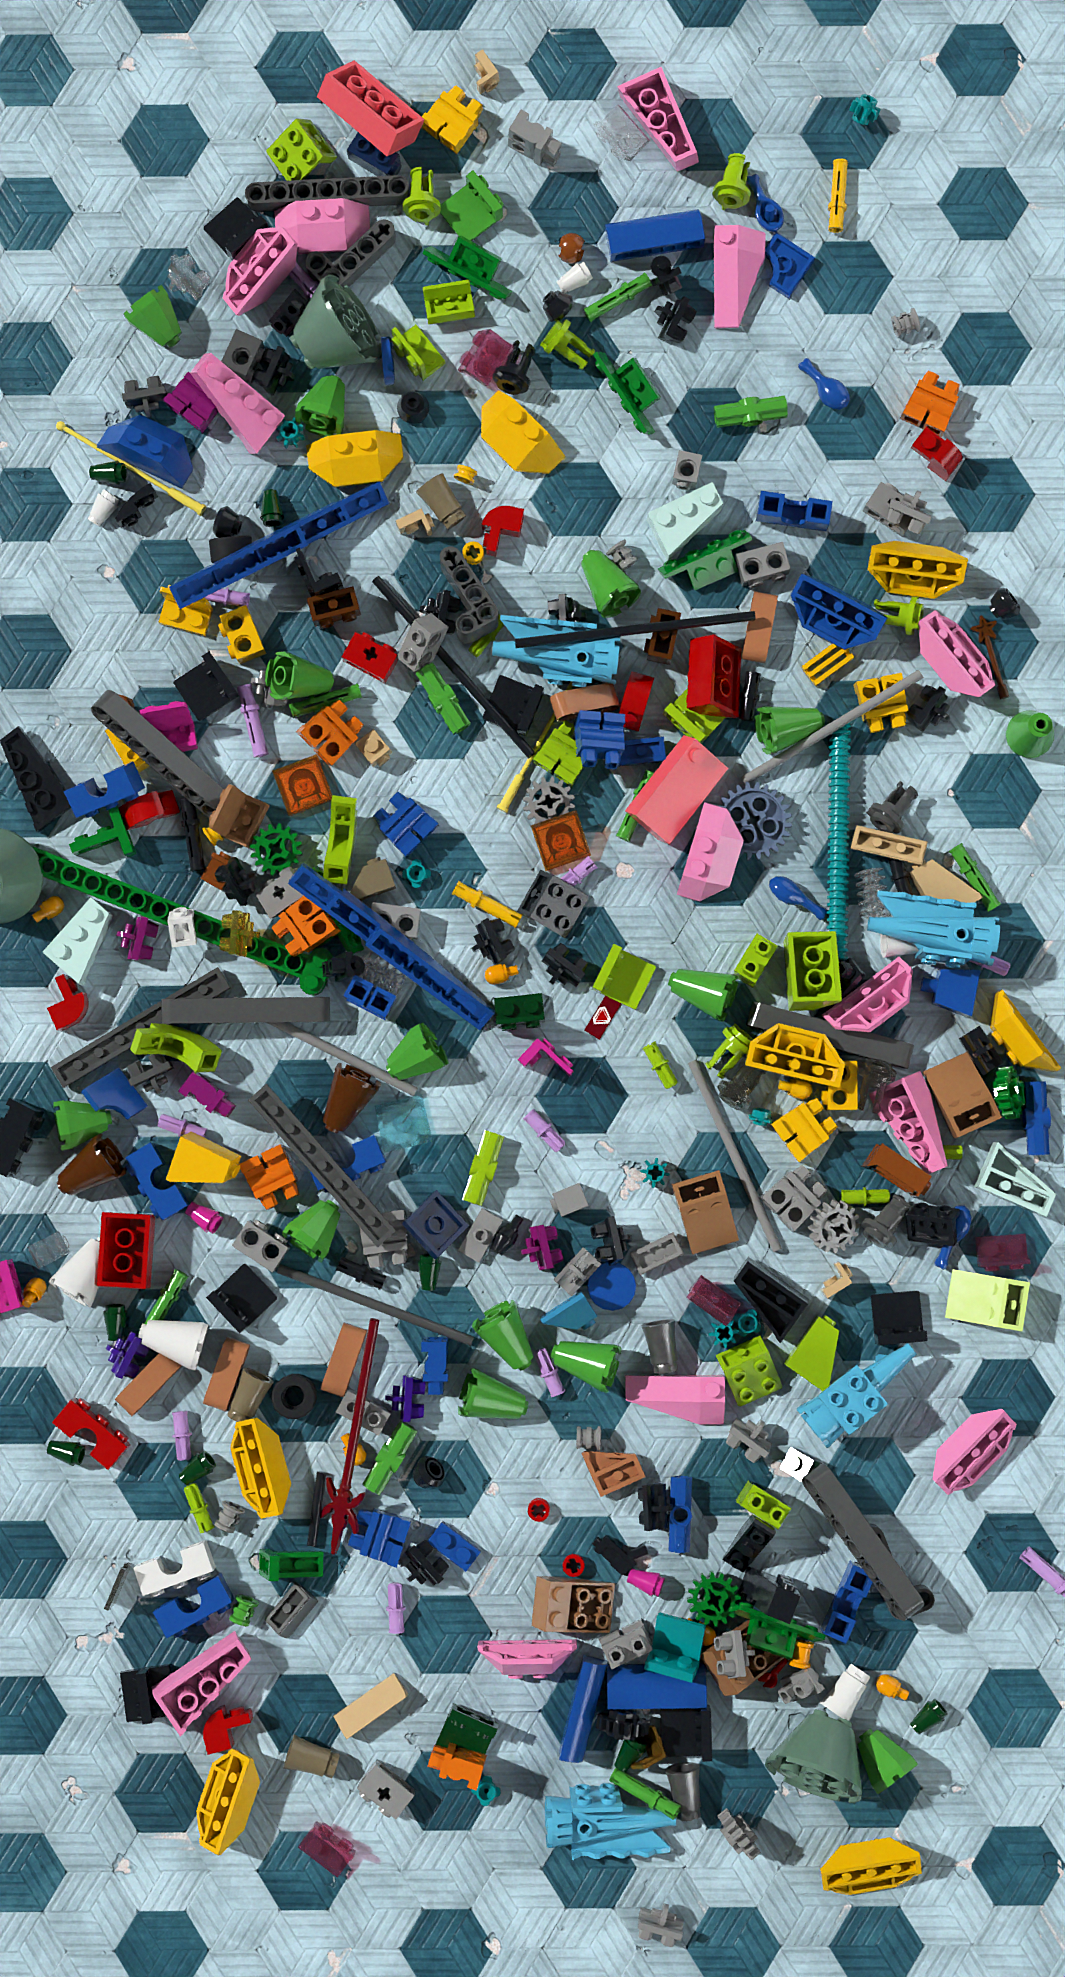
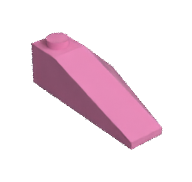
[714,225,766,329]
[869,1071,948,1174]
[625,1375,725,1425]

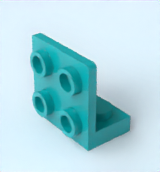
[644,1612,706,1683]

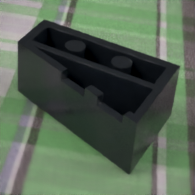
[0,1098,45,1177]
[734,1256,809,1343]
[738,1566,801,1624]

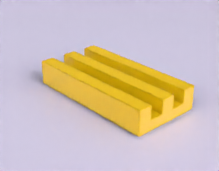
[801,643,854,687]

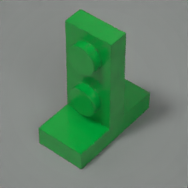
[69,806,137,857]
[259,1549,324,1581]

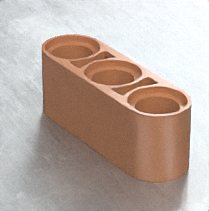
[741,591,778,663]
[550,683,620,722]
[321,1322,367,1398]
[203,1337,250,1412]
[115,1353,182,1416]

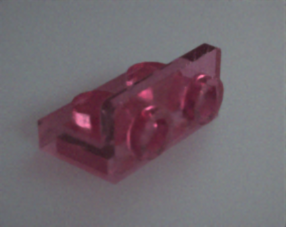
[458,329,512,386]
[975,1234,1030,1271]
[686,1275,741,1326]
[298,1821,356,1877]

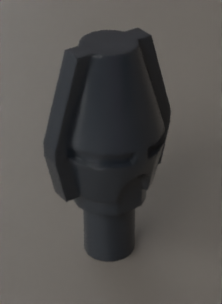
[490,1214,524,1256]

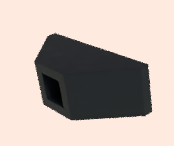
[722,1514,776,1572]

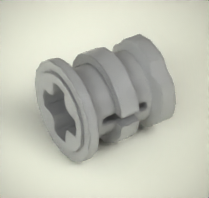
[891,308,920,337]
[606,539,638,571]
[576,1426,601,1451]
[214,1501,245,1533]

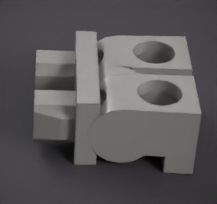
[508,109,562,167]
[759,1165,827,1232]
[359,1210,409,1268]
[598,1619,652,1669]

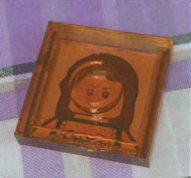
[272,754,333,817]
[531,810,591,871]

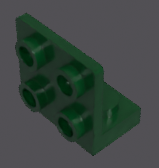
[494,993,545,1031]
[435,1703,498,1754]

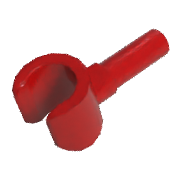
[758,1658,789,1688]

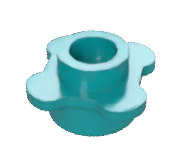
[402,859,431,888]
[749,1107,773,1126]
[733,1309,761,1337]
[471,1775,501,1806]

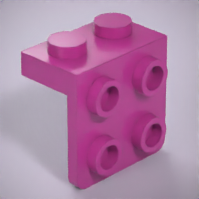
[139,701,198,752]

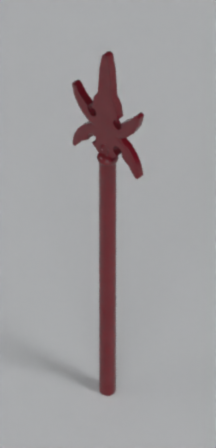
[320,1318,380,1554]

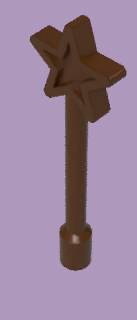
[970,615,1009,700]

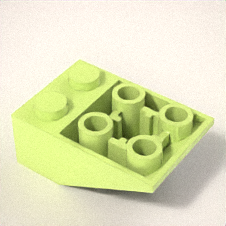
[945,1269,1030,1331]

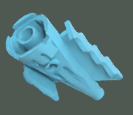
[492,615,620,687]
[867,891,1000,968]
[796,1343,917,1448]
[545,1783,676,1860]

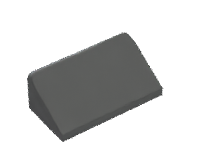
[265,1582,318,1638]

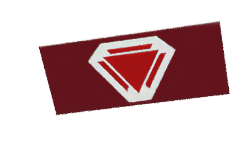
[584,996,621,1040]

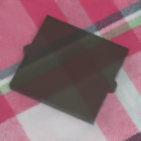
[104,1562,132,1611]

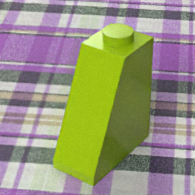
[784,1315,839,1391]

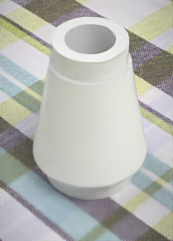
[556,262,593,293]
[87,489,120,527]

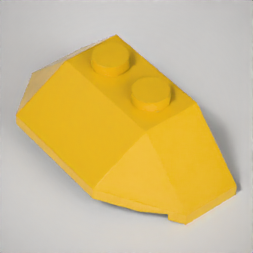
[481,390,566,474]
[306,430,404,488]
[867,541,968,599]
[990,990,1061,1072]
[745,1023,845,1088]
[230,1417,291,1519]
[196,1749,260,1855]
[820,1837,922,1895]

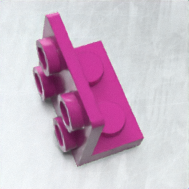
[518,1038,574,1076]
[0,1259,24,1314]

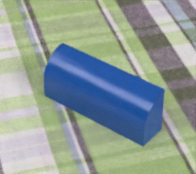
[604,209,705,262]
[559,1654,607,1763]
[607,1663,707,1709]

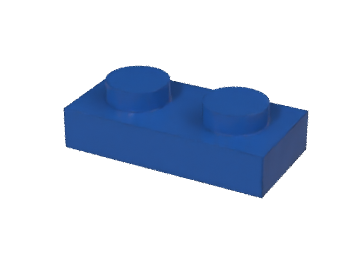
[618,736,666,767]
[427,1521,481,1572]

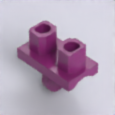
[116,916,159,961]
[521,1224,563,1270]

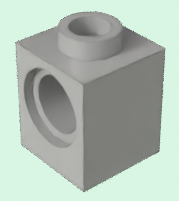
[672,450,702,490]
[550,1183,589,1217]

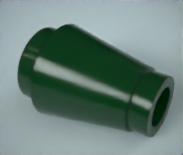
[89,461,127,485]
[260,489,284,527]
[417,1253,442,1291]
[103,1304,128,1341]
[47,1440,86,1466]
[179,1451,216,1485]
[910,1699,948,1735]
[614,1736,647,1773]

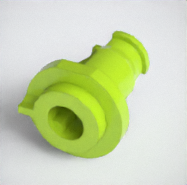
[712,153,751,211]
[403,167,441,225]
[540,319,596,370]
[874,596,924,636]
[705,1024,753,1079]

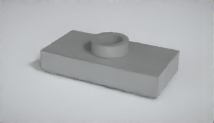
[458,1208,503,1262]
[630,1232,684,1275]

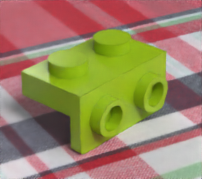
[422,280,475,325]

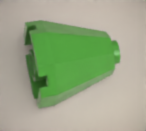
[123,285,182,348]
[295,375,345,437]
[386,1023,449,1080]
[53,1100,112,1151]
[282,1200,341,1263]
[858,1728,918,1794]

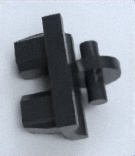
[650,256,682,296]
[269,289,309,337]
[654,296,697,343]
[253,346,296,396]
[419,590,461,635]
[548,594,587,622]
[907,685,950,732]
[215,857,258,906]
[471,918,515,965]
[542,943,588,987]
[322,951,365,982]
[834,957,865,1005]
[959,1026,1004,1076]
[590,1216,633,1266]
[637,1483,673,1531]
[404,1540,449,1586]

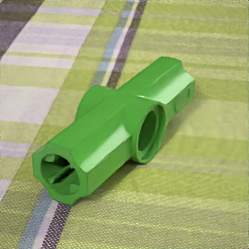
[713,395,788,428]
[416,663,471,735]
[362,1420,418,1495]

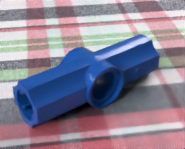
[1022,1081,1051,1155]
[668,1476,692,1553]

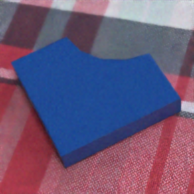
[765,232,816,299]
[81,1068,148,1120]

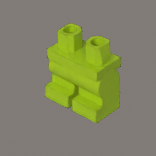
[533,721,584,787]
[733,933,777,988]
[736,1480,791,1529]

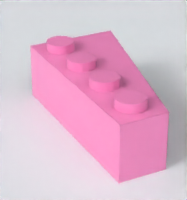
[617,67,699,172]
[190,353,285,454]
[151,1631,251,1737]

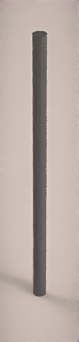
[277,1264,474,1346]

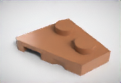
[581,1451,645,1497]

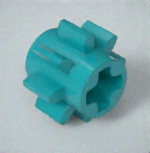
[849,94,881,125]
[276,417,305,449]
[640,1158,670,1188]
[708,1317,739,1348]

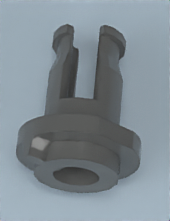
[866,781,918,834]
[861,1195,911,1248]

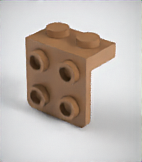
[209,784,270,849]

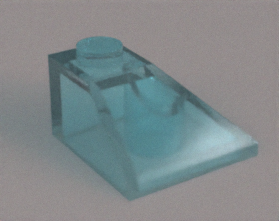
[375,1094,433,1153]

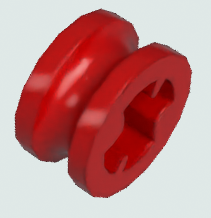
[527,1498,550,1522]
[562,1554,585,1577]

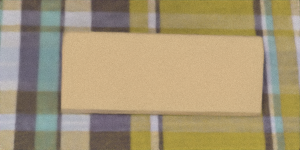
[851,825,928,865]
[333,1673,408,1739]

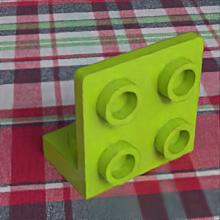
[266,119,337,181]
[391,324,446,381]
[663,688,726,743]
[592,944,656,1009]
[716,1336,783,1407]

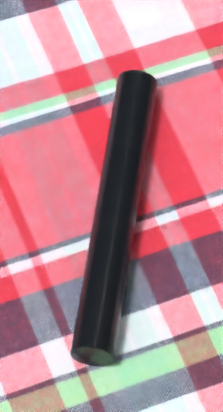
[307,1471,326,1547]

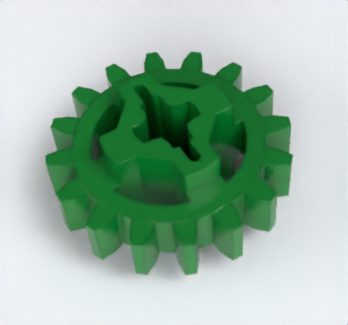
[250,823,303,877]
[993,1066,1025,1120]
[687,1570,741,1626]

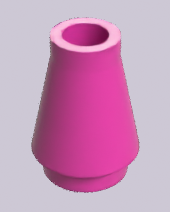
[185,1202,223,1234]
[627,1568,665,1597]

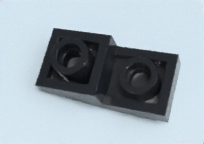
[115,483,158,528]

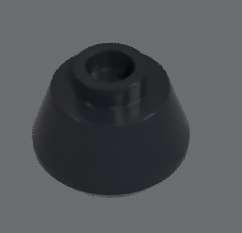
[543,290,573,322]
[397,391,429,424]
[213,506,242,538]
[989,588,1021,619]
[413,1456,445,1489]

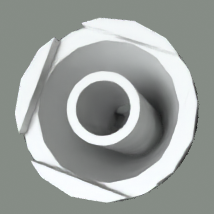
[49,1237,100,1308]
[138,1320,209,1371]

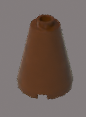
[323,1063,381,1133]
[57,1134,127,1195]

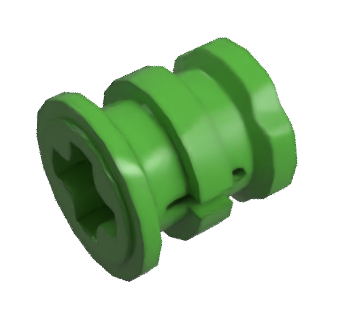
[229,1594,259,1627]

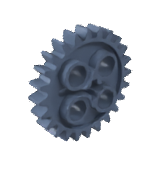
[720,782,792,861]

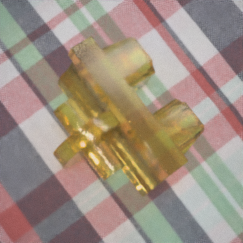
[219,910,260,957]

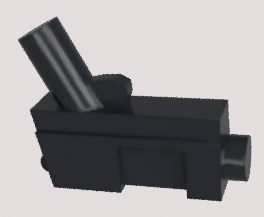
[592,1534,648,1576]

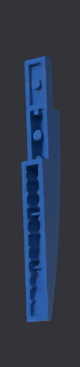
[169,482,390,609]
[288,862,495,1030]

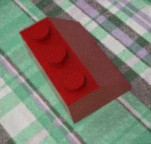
[686,634,742,718]
[97,1212,155,1289]

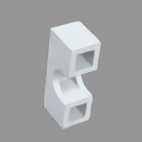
[133,1540,216,1597]

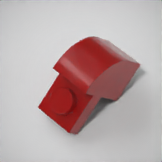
[911,427,963,481]
[482,506,524,557]
[619,671,654,732]
[119,790,180,830]
[47,974,89,1031]
[203,1705,253,1755]

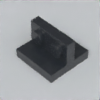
[120,1664,171,1725]

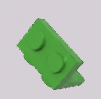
[440,170,504,241]

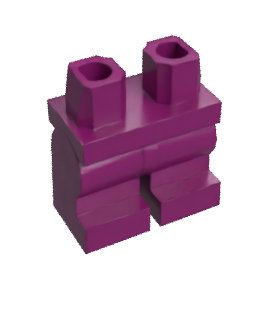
[163,372,218,434]
[178,1072,237,1117]

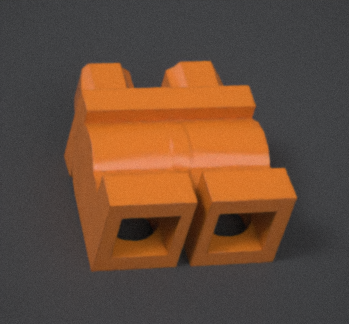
[900,371,960,437]
[296,700,363,766]
[272,896,341,957]
[239,1144,300,1210]
[427,1743,487,1791]

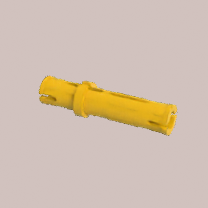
[828,159,848,233]
[452,881,523,928]

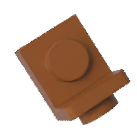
[200,851,231,891]

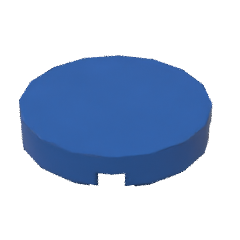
[381,336,395,385]
[587,1262,636,1311]

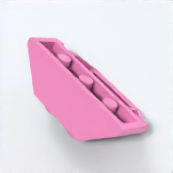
[274,198,370,254]
[223,226,298,316]
[919,610,995,697]
[677,802,744,901]
[822,957,913,1032]
[933,1409,1017,1495]
[478,1639,577,1679]

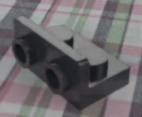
[905,1203,960,1246]

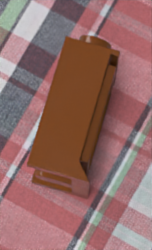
[862,1143,932,1197]

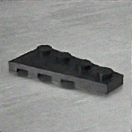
[0,726,71,832]

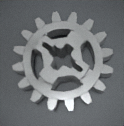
[523,777,575,826]
[808,1199,860,1253]
[717,1808,761,1860]

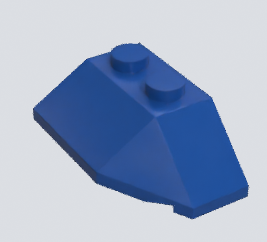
[97,414,193,489]
[791,573,887,649]

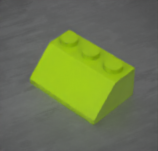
[783,931,842,1011]

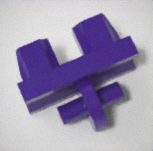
[106,1331,150,1379]
[385,1375,426,1422]

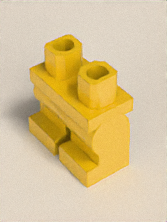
[421,85,483,154]
[853,673,908,733]
[771,1098,838,1162]

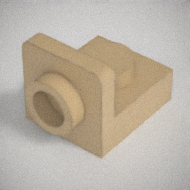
[474,49,499,94]
[395,508,434,536]
[355,729,392,767]
[820,1262,853,1298]

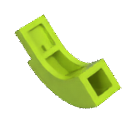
[323,795,357,884]
[130,1023,222,1073]

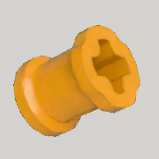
[788,1639,814,1669]

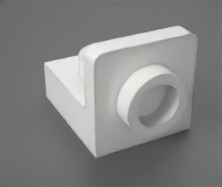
[168,907,197,947]

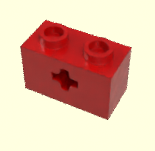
[342,632,399,684]

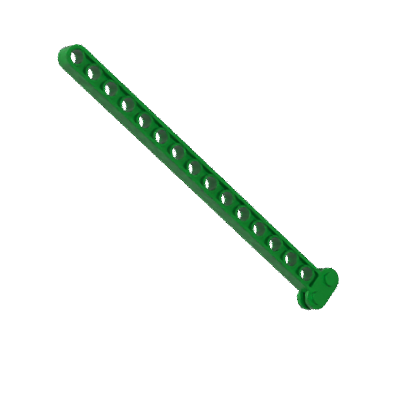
[32,846,333,996]

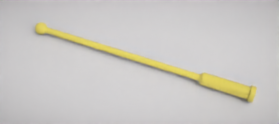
[56,421,206,516]
[496,659,585,813]

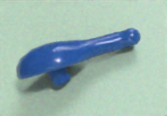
[746,174,784,232]
[798,358,850,410]
[769,876,827,920]
[934,1205,971,1270]

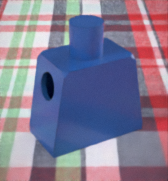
[920,969,980,1017]

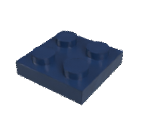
[402,1190,469,1260]

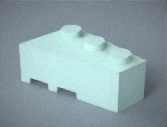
[647,482,723,561]
[43,898,114,986]
[974,1142,1056,1217]

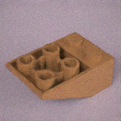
[923,1052,1002,1138]
[671,1170,739,1254]
[531,1576,615,1633]
[701,1620,784,1696]

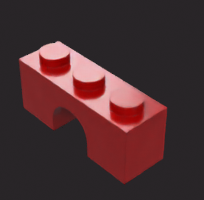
[52,1398,131,1470]

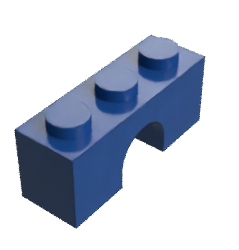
[755,491,833,532]
[64,761,145,818]
[309,1135,387,1193]
[125,1142,190,1221]
[820,1560,872,1644]
[153,1573,235,1639]

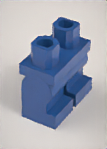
[574,710,625,769]
[373,792,439,858]
[343,975,397,1021]
[421,1337,449,1395]
[348,1508,411,1568]

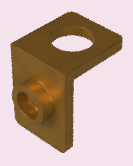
[631,1725,666,1769]

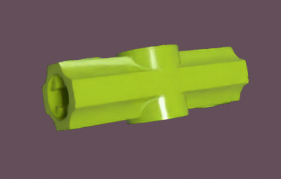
[462,1130,505,1206]

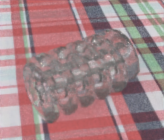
[854,868,891,919]
[360,951,407,998]

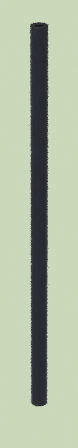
[372,576,535,759]
[515,611,756,649]

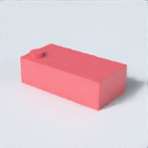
[317,60,425,156]
[625,735,729,845]

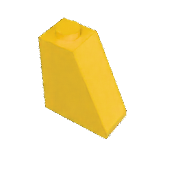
[166,1131,241,1183]

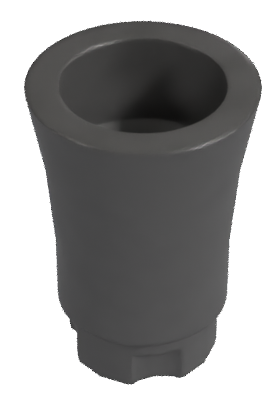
[641,1319,678,1374]
[665,1762,701,1821]

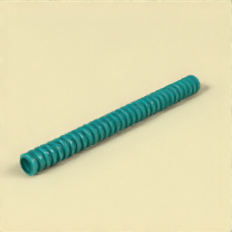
[827,723,851,962]

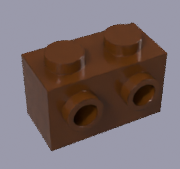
[307,586,361,629]
[644,608,681,665]

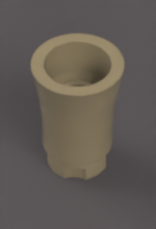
[416,473,466,529]
[227,1368,274,1422]
[283,1734,340,1778]

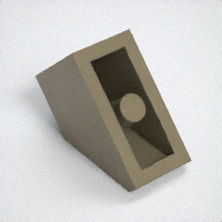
[350,857,396,901]

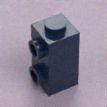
[347,132,402,176]

